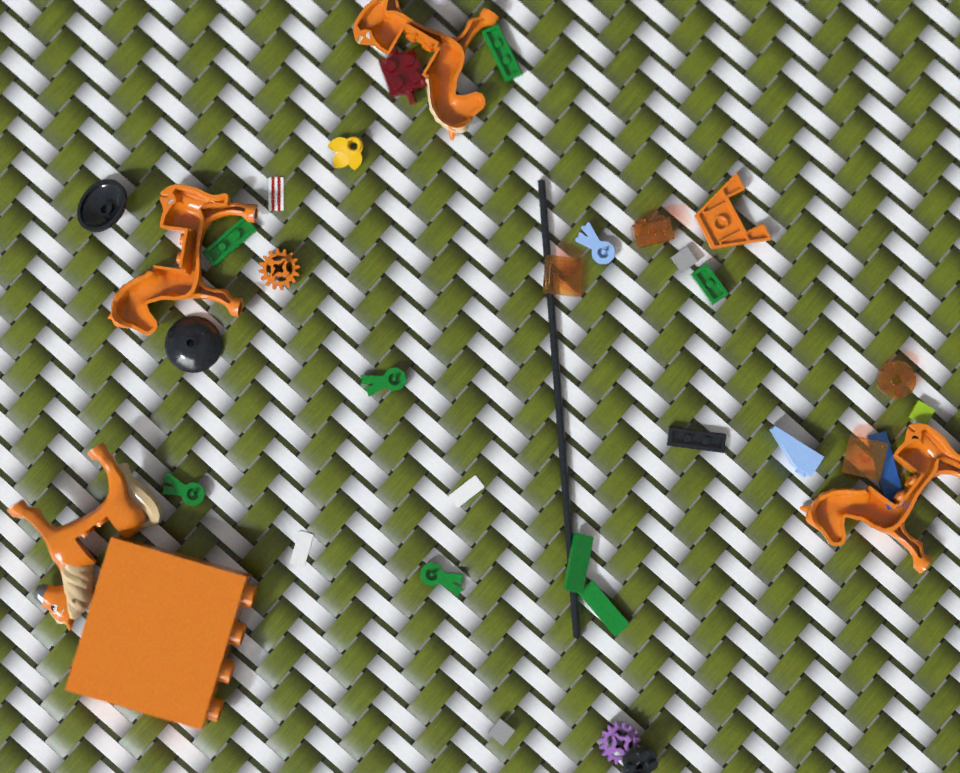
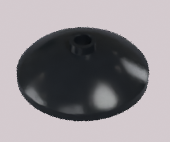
[77,179,127,233]
[165,316,223,373]

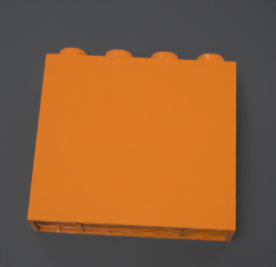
[65,536,258,730]

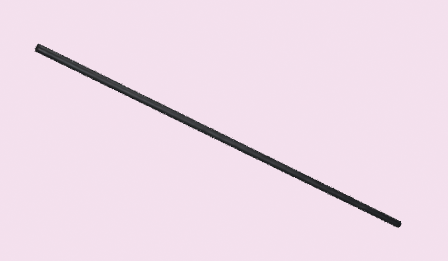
[538,180,581,638]

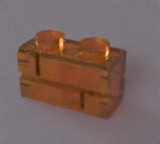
[631,215,675,249]

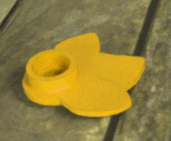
[328,136,363,170]

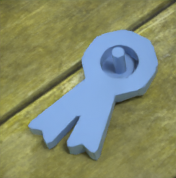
[575,222,615,264]

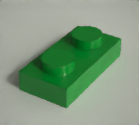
[690,263,729,305]

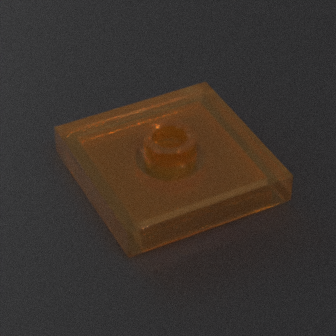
[543,255,583,297]
[841,434,889,481]

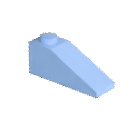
[769,426,824,478]

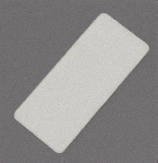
[449,476,484,508]
[290,531,313,567]

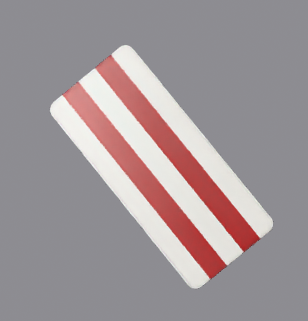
[268,177,284,211]

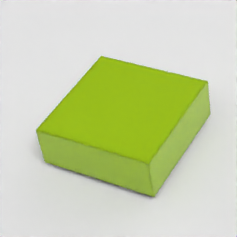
[908,400,935,424]

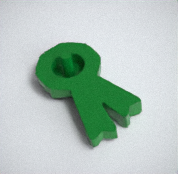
[360,367,407,396]
[162,472,206,506]
[420,562,463,597]

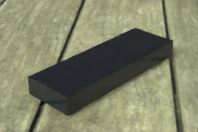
[666,427,726,453]

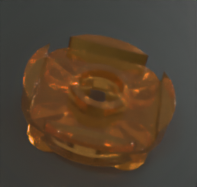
[876,360,916,399]

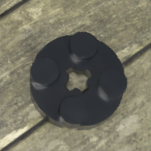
[620,745,658,773]

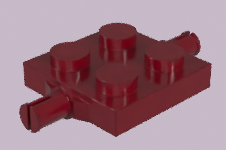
[378,47,427,105]

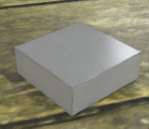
[671,246,698,273]
[488,718,515,745]

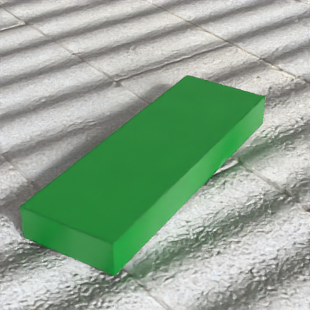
[481,23,523,83]
[202,217,258,267]
[562,533,594,594]
[579,580,630,637]

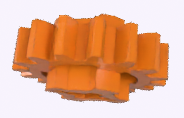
[258,248,301,291]

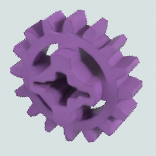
[598,721,641,765]

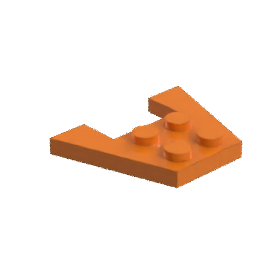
[694,173,772,250]

